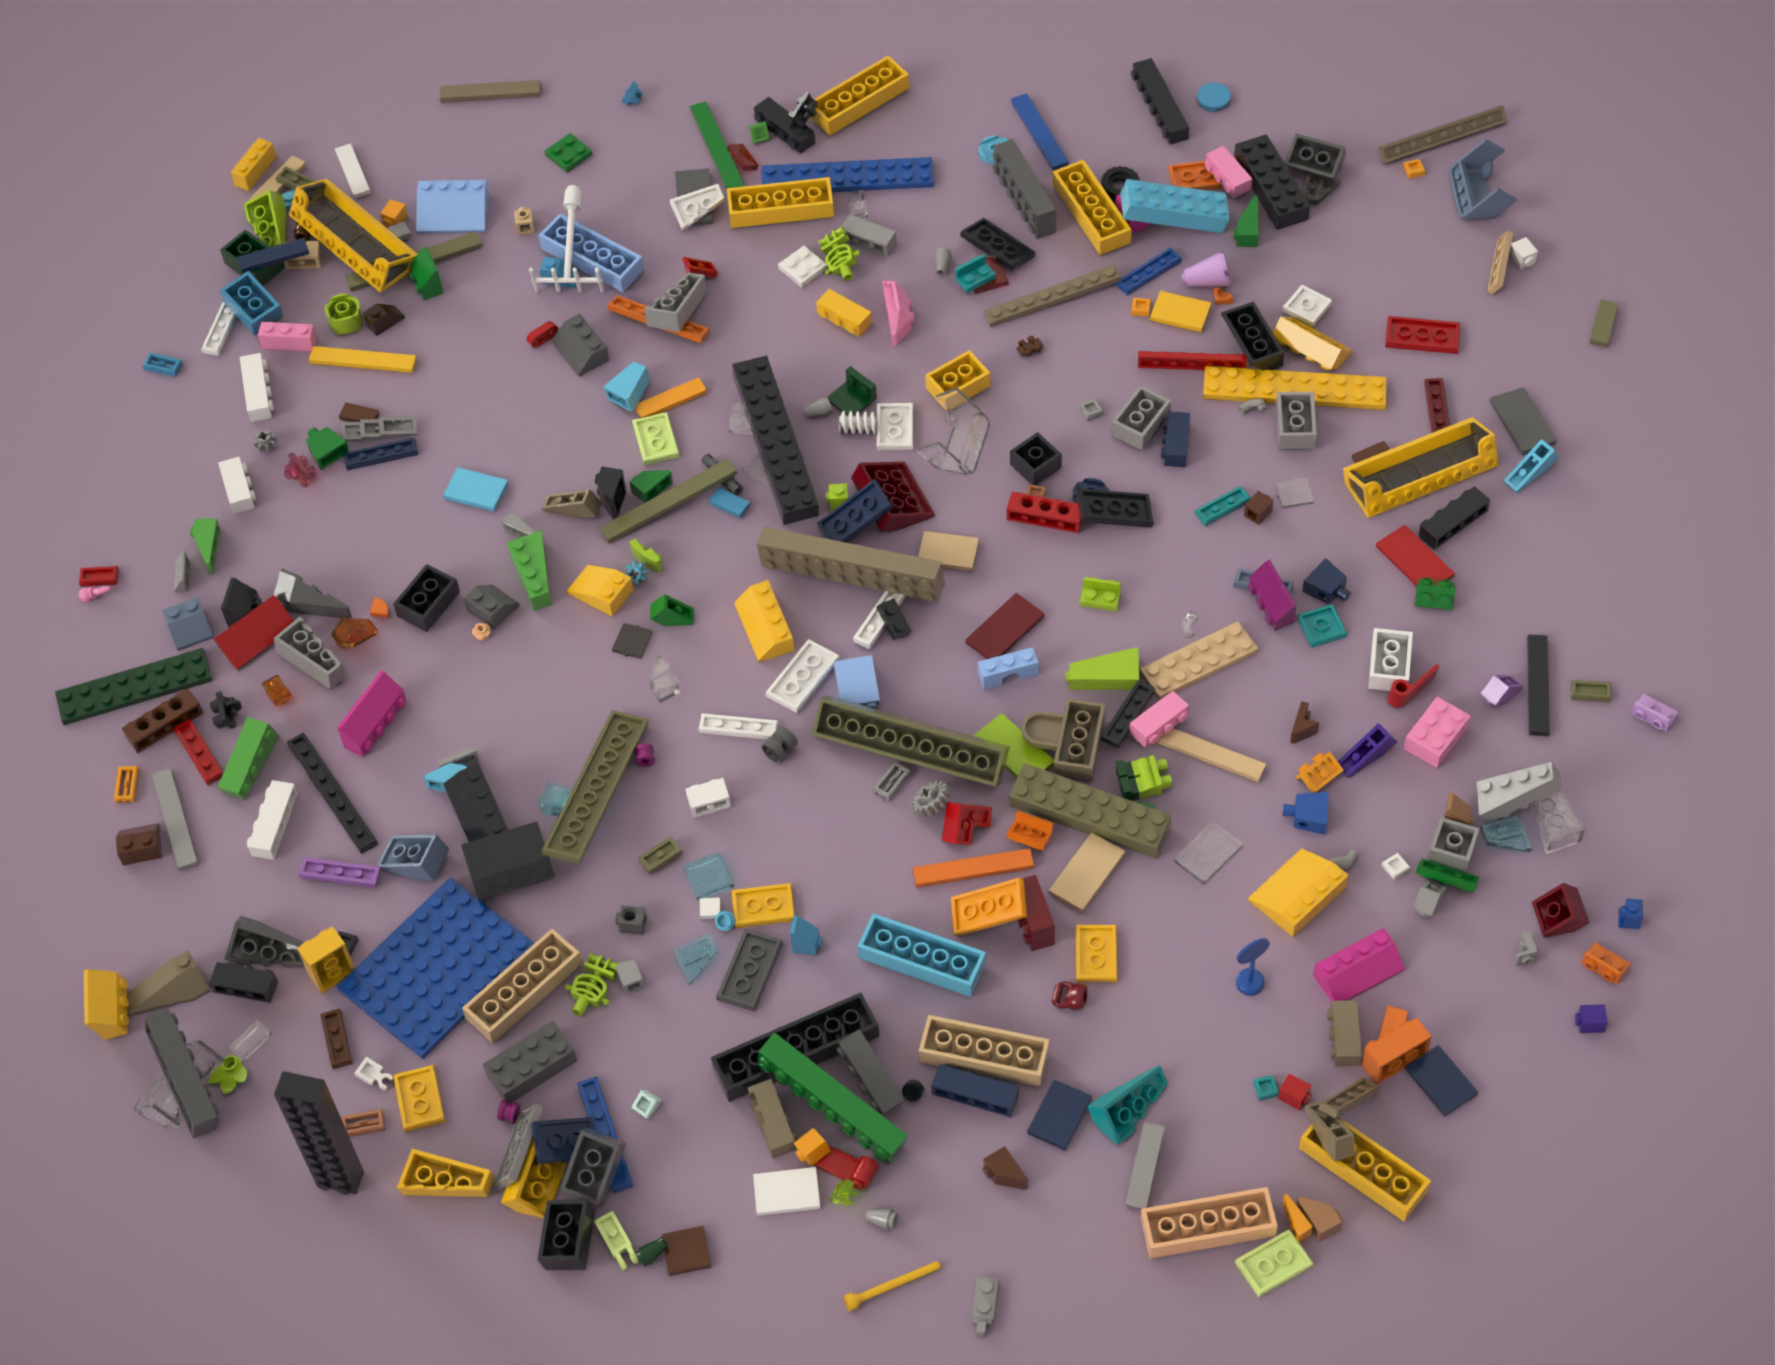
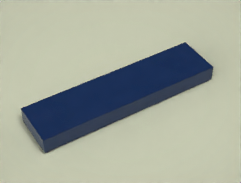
[237,238,310,273]
[343,437,418,471]

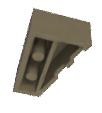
[748,1079,798,1159]

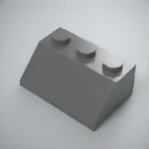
[1285,133,1346,179]
[552,313,609,376]

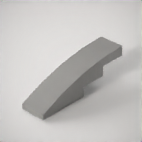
[340,416,417,441]
[1125,1122,1165,1209]

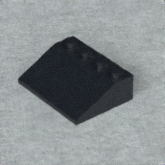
[461,822,555,901]

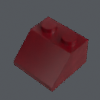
[1532,883,1590,937]

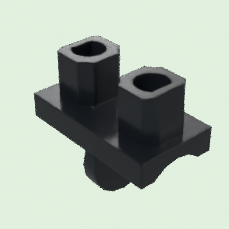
[788,92,819,128]
[209,691,242,729]

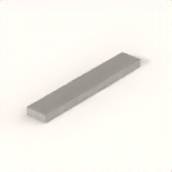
[152,768,199,871]

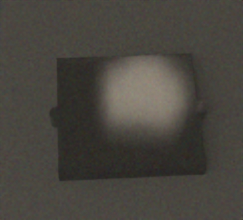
[612,623,653,659]

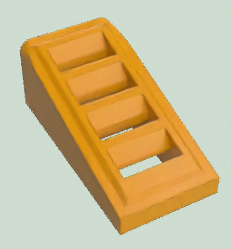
[1282,1194,1312,1243]

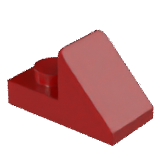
[682,257,718,278]

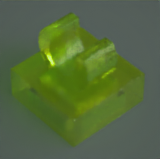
[829,1179,858,1206]

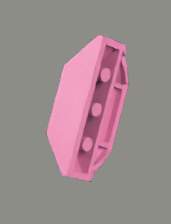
[882,280,914,346]

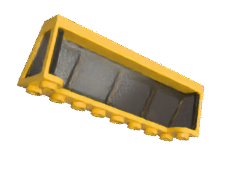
[289,179,418,293]
[1343,417,1499,518]

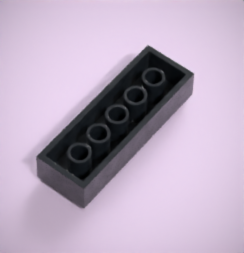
[1234,134,1310,230]

